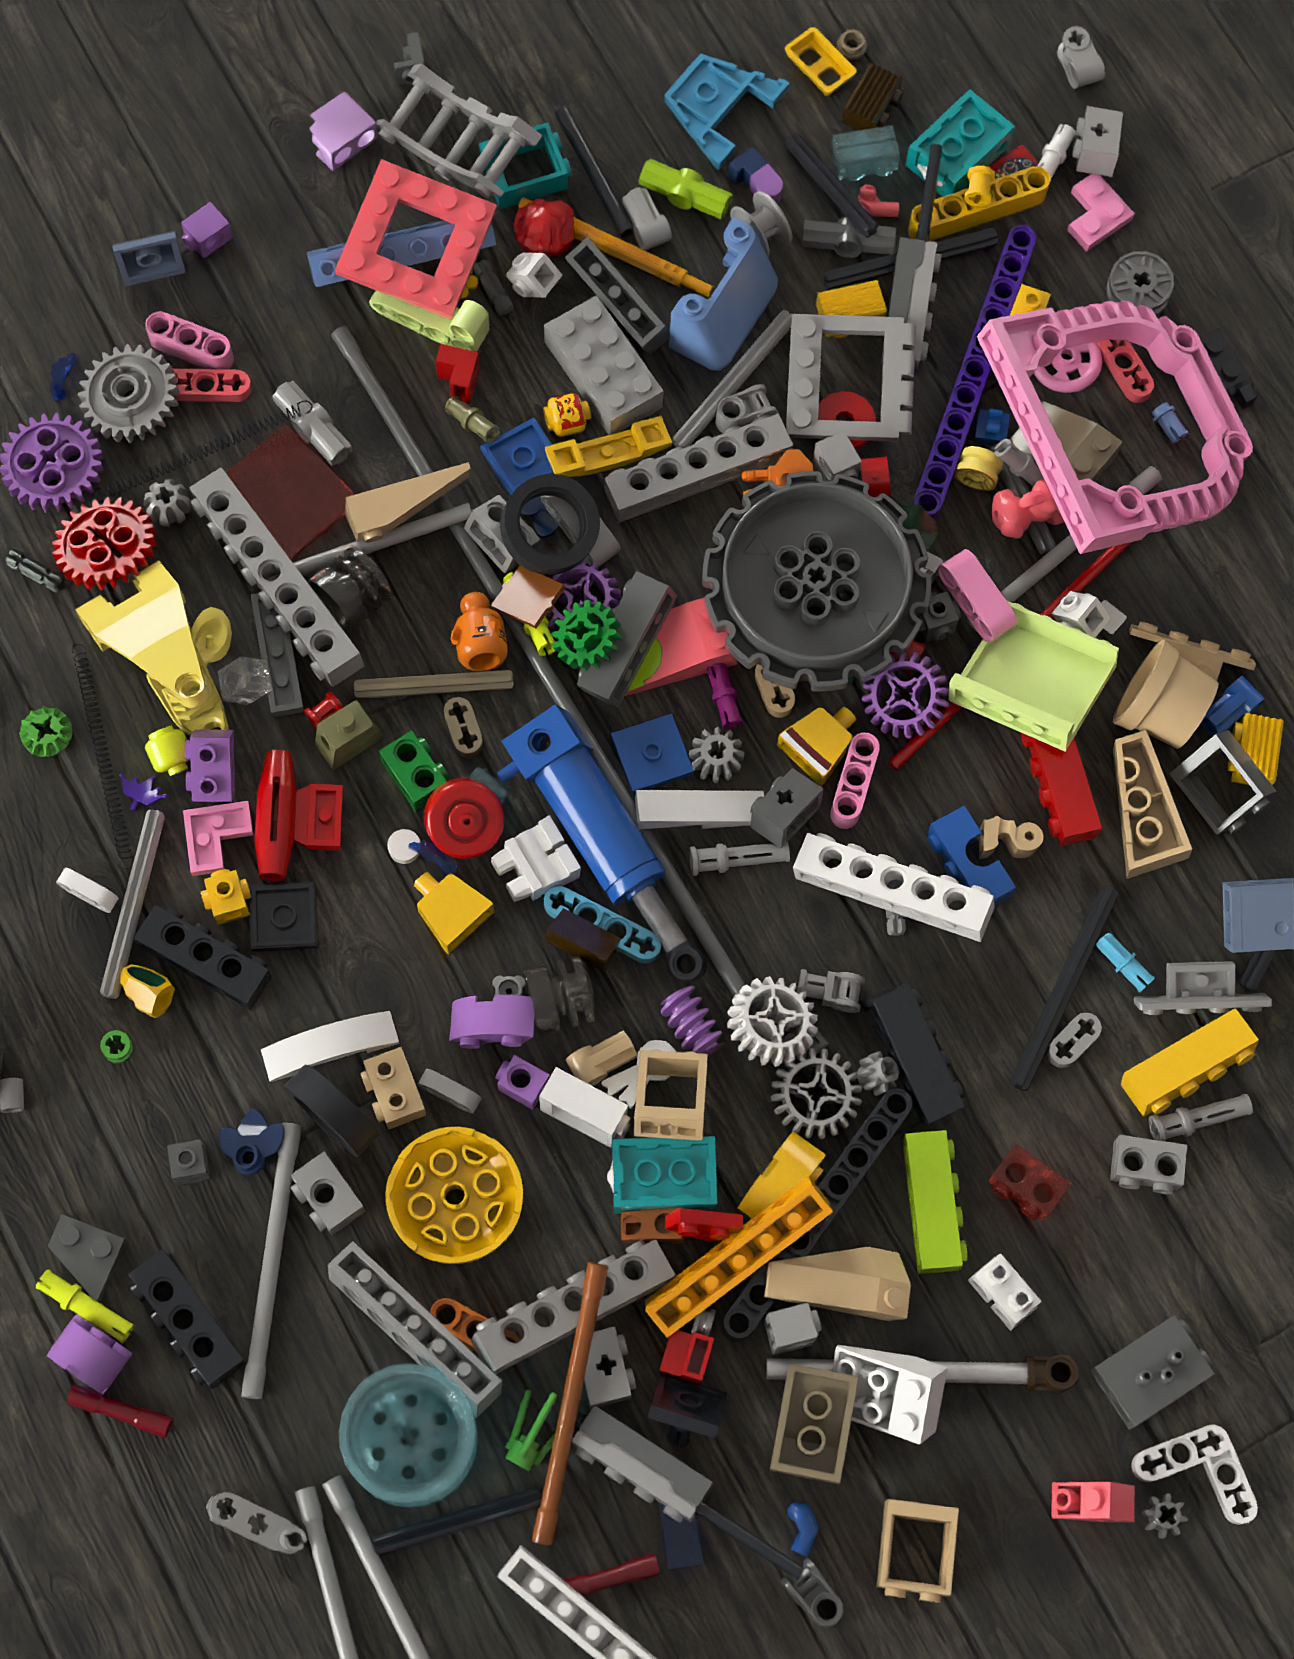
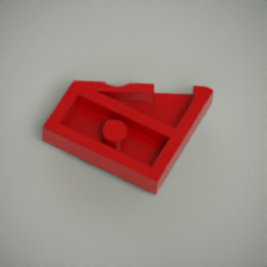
[665,1208,743,1243]

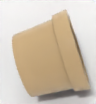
[1113,639,1219,749]

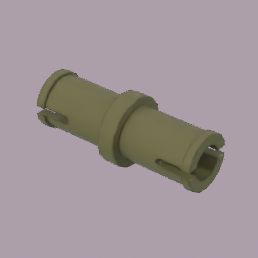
[445,396,500,444]

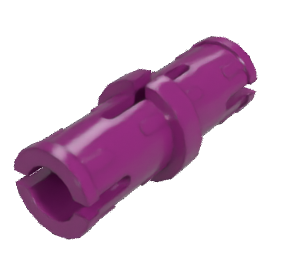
[707,663,743,730]

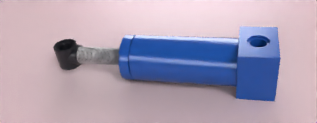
[497,704,708,981]

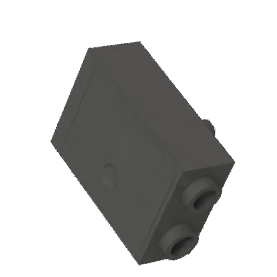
[1090,1315,1215,1430]

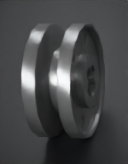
[1106,251,1174,317]

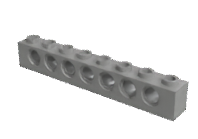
[189,467,364,687]

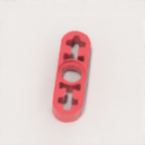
[1097,340,1154,403]
[172,369,252,402]

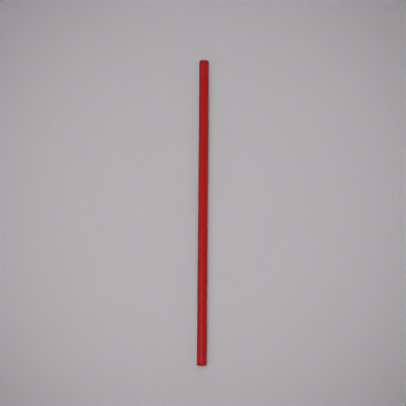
[888,542,1132,771]

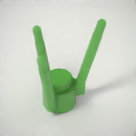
[505,1389,557,1471]

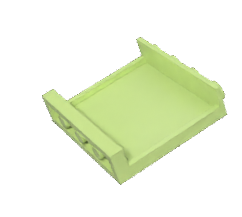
[948,601,1119,752]

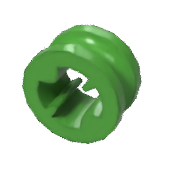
[100,1030,133,1063]

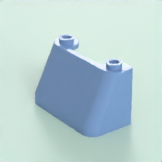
[669,217,778,371]

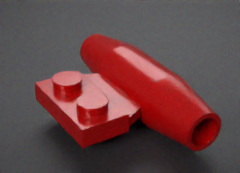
[254,750,343,882]

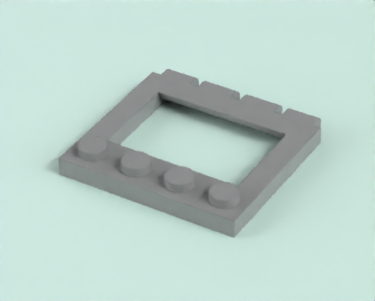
[786,314,916,442]

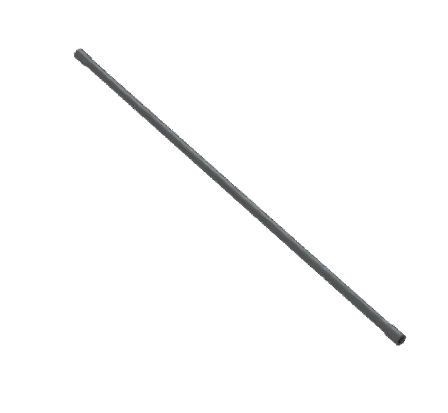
[331,326,764,1039]

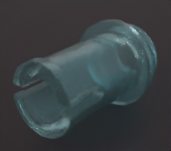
[469,767,511,803]

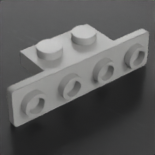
[1134,961,1272,1015]

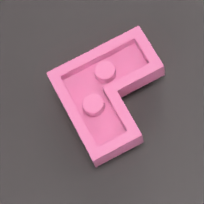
[1067,174,1135,252]
[183,801,254,876]

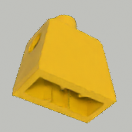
[414,872,494,955]

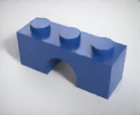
[927,805,1016,905]

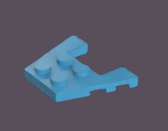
[664,54,789,170]

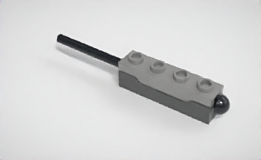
[881,144,943,379]
[572,1405,805,1580]

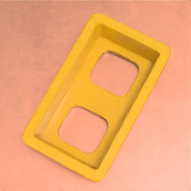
[785,27,856,96]

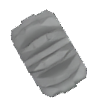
[689,726,744,784]

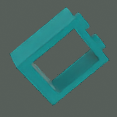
[479,123,572,210]

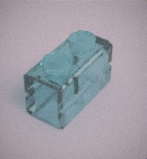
[831,126,900,181]

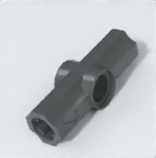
[802,217,896,258]

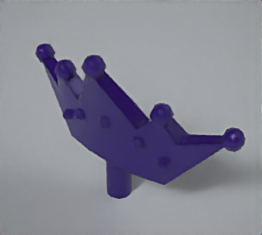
[119,773,167,811]

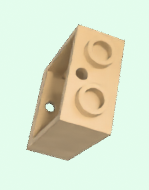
[634,1050,708,1141]
[876,1499,959,1603]

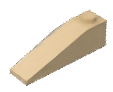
[345,462,470,543]
[765,1247,911,1321]

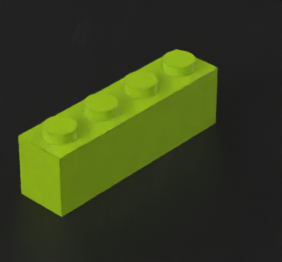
[902,1130,967,1274]

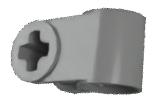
[1057,26,1105,89]
[715,384,778,434]

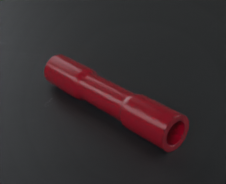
[67,1384,173,1438]
[563,1553,660,1597]

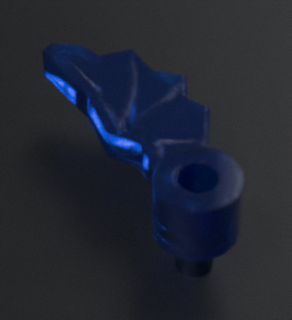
[50,353,76,400]
[408,840,457,877]

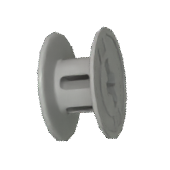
[730,191,792,258]

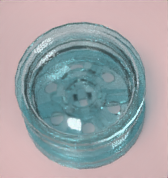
[339,1364,478,1508]

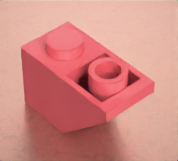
[1052,1482,1134,1522]

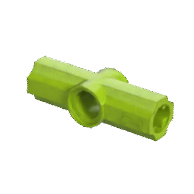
[639,159,732,219]

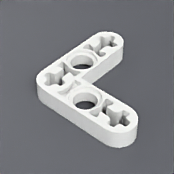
[1131,1425,1258,1525]

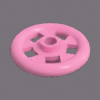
[1033,342,1102,393]

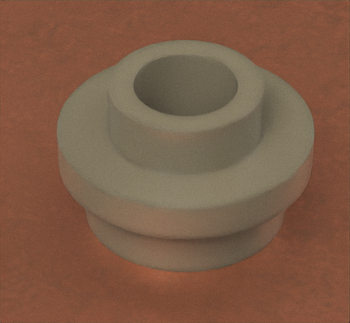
[837,30,867,60]

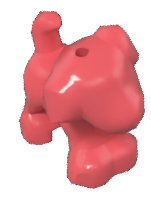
[992,471,1079,539]

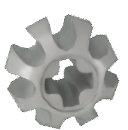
[144,479,192,527]

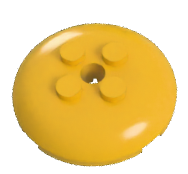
[386,1127,523,1264]

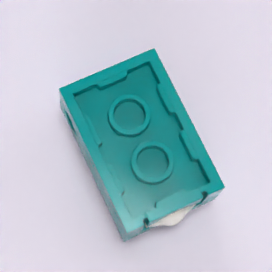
[905,89,1015,197]
[607,1136,717,1214]

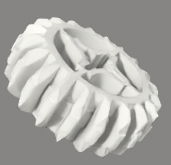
[727,976,818,1067]

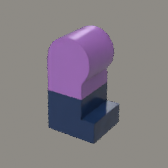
[728,147,783,205]

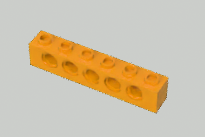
[645,1176,833,1338]

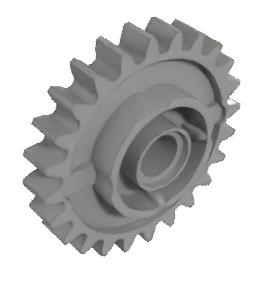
[78,344,180,443]

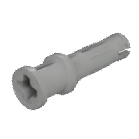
[689,842,790,876]
[1149,1094,1253,1141]

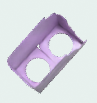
[310,92,377,171]

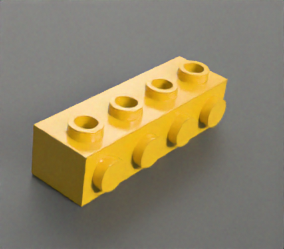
[1121,1008,1259,1117]

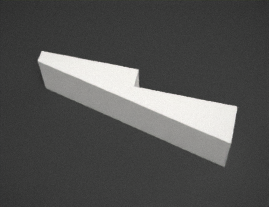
[635,790,764,830]

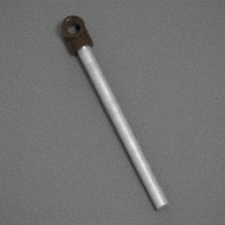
[767,1354,1079,1394]

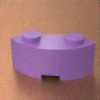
[449,995,536,1049]

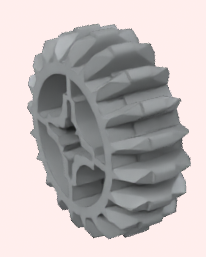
[771,1048,862,1139]

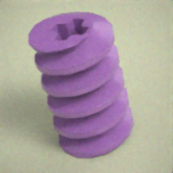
[661,985,724,1056]

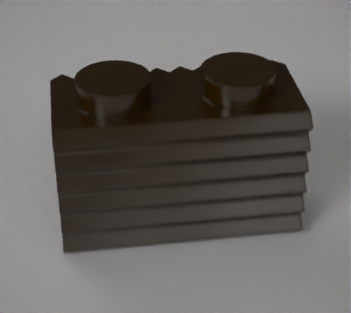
[842,63,904,138]

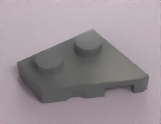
[48,1214,127,1302]

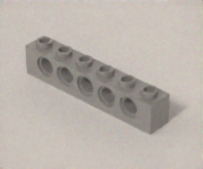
[604,413,793,523]
[471,1239,676,1374]
[328,1241,502,1418]

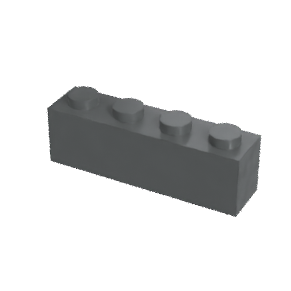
[565,237,670,355]
[576,571,678,708]

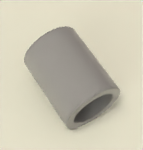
[0,1078,24,1113]

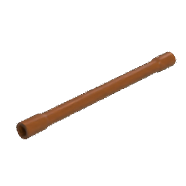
[532,1262,609,1545]

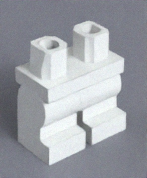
[491,815,581,902]
[968,1253,1042,1331]

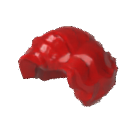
[513,198,575,258]

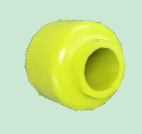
[145,725,191,776]

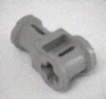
[797,969,865,1013]

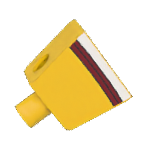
[777,707,856,787]

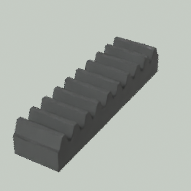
[251,593,304,718]

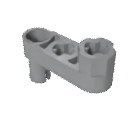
[206,1492,307,1554]

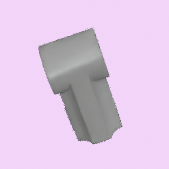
[622,187,672,250]

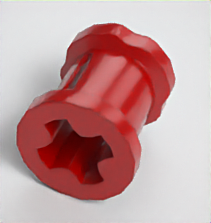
[304,691,344,730]

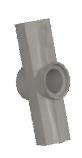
[272,381,353,466]

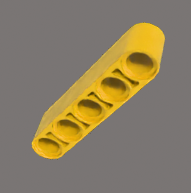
[908,166,1051,241]

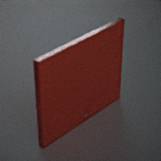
[226,424,356,560]

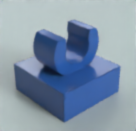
[974,409,1010,445]

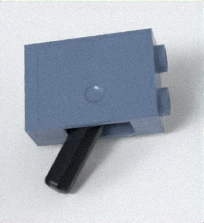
[1222,878,1294,990]

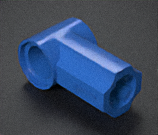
[1201,676,1265,736]

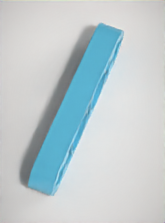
[544,886,661,964]

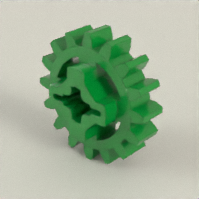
[552,600,622,671]

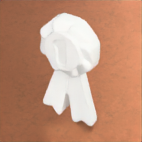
[601,1040,676,1109]

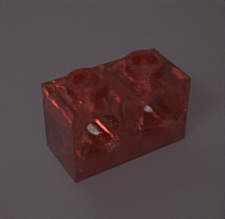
[988,1143,1071,1221]

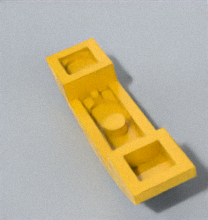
[545,416,672,477]

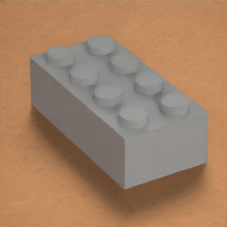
[544,295,664,435]

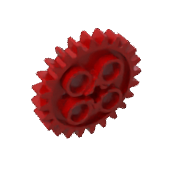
[52,497,157,590]

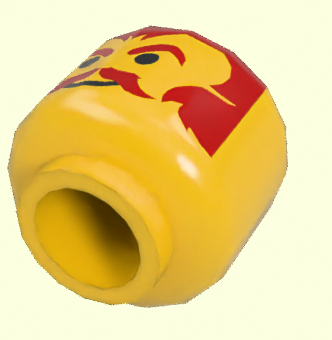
[543,393,591,437]

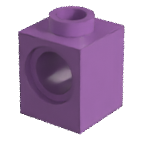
[181,202,233,259]
[495,1055,550,1110]

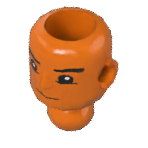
[451,592,508,672]

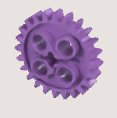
[0,413,104,513]

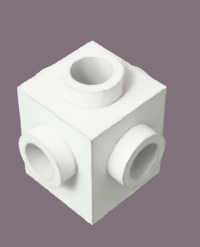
[506,253,562,298]
[1051,591,1110,638]

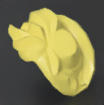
[190,607,232,667]

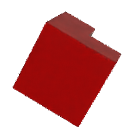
[436,344,480,404]
[659,1330,714,1384]

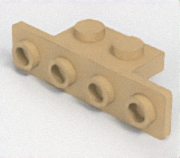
[1129,622,1256,681]

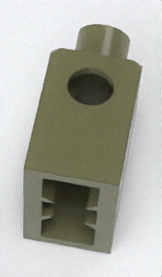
[315,701,384,771]

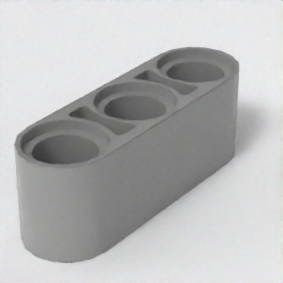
[540,495,621,567]

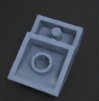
[112,231,186,286]

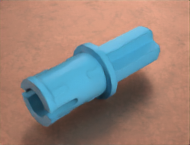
[1096,933,1155,993]

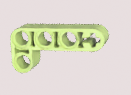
[369,291,489,352]

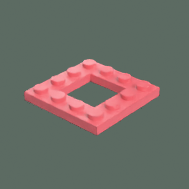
[335,159,497,320]

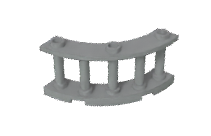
[376,63,542,198]

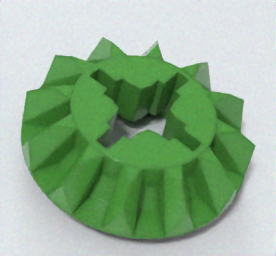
[19,705,72,757]

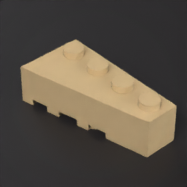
[1113,730,1192,879]

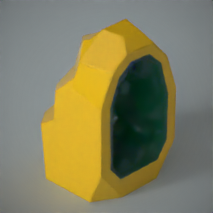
[120,965,175,1018]

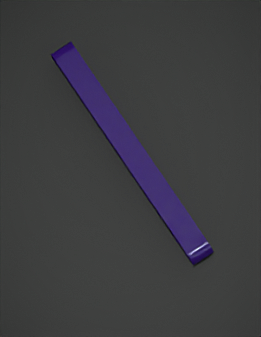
[910,225,1036,527]

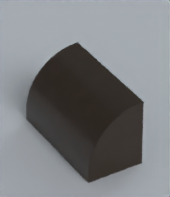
[545,908,621,972]

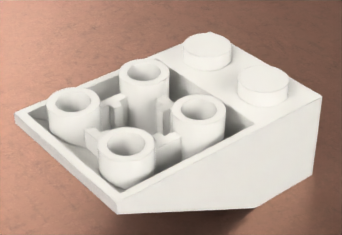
[832,1345,948,1444]

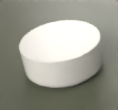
[388,829,421,864]

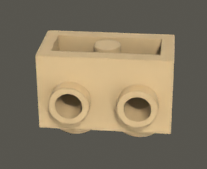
[360,1047,426,1130]

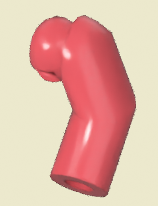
[858,185,899,218]

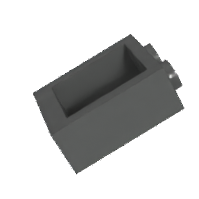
[1170,730,1276,835]

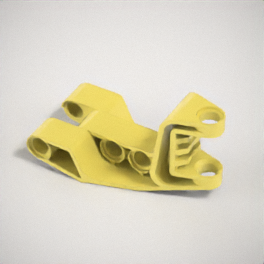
[75,560,229,736]

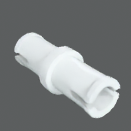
[1038,124,1076,181]

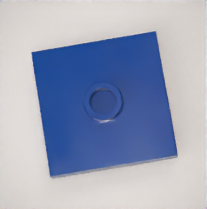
[480,417,554,497]
[611,714,694,795]

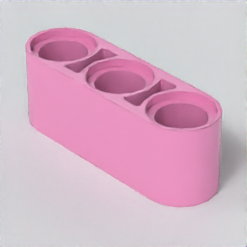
[145,311,234,369]
[938,549,1018,643]
[830,732,880,829]

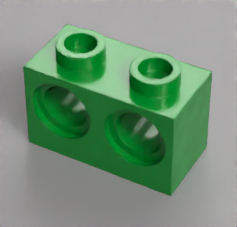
[379,730,450,812]

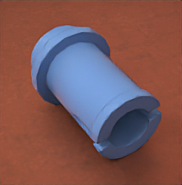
[1152,402,1188,444]

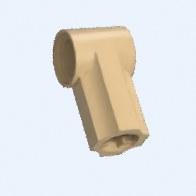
[565,1030,637,1086]

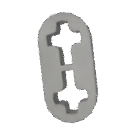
[1047,1013,1102,1068]
[418,1069,482,1114]

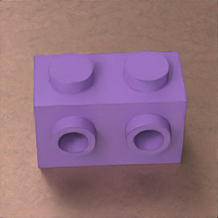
[185,730,236,802]

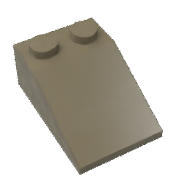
[1009,401,1123,482]
[770,1363,858,1484]

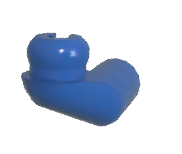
[787,1502,818,1557]

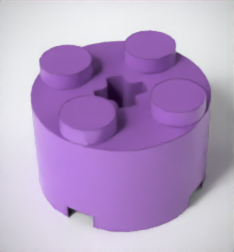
[47,1314,133,1394]

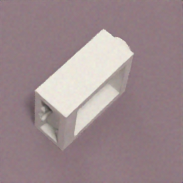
[539,1067,631,1148]

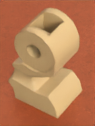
[979,816,1044,859]

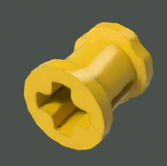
[964,165,995,207]

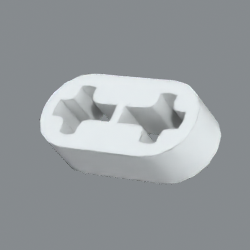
[56,868,119,913]

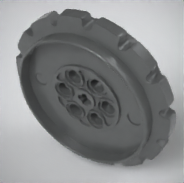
[702,472,931,692]

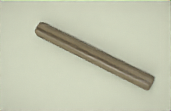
[354,670,514,699]

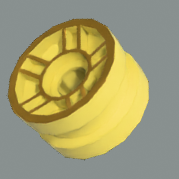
[954,446,1003,491]

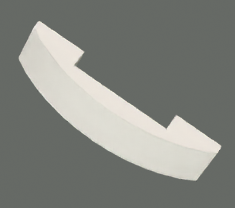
[261,1011,400,1082]

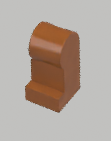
[620,1208,685,1244]

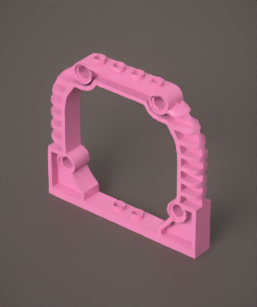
[977,301,1253,554]

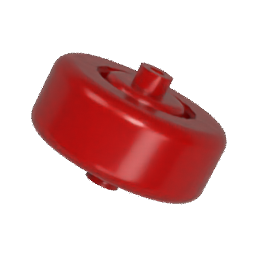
[424,778,504,859]

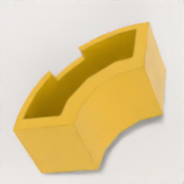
[738,1131,826,1218]

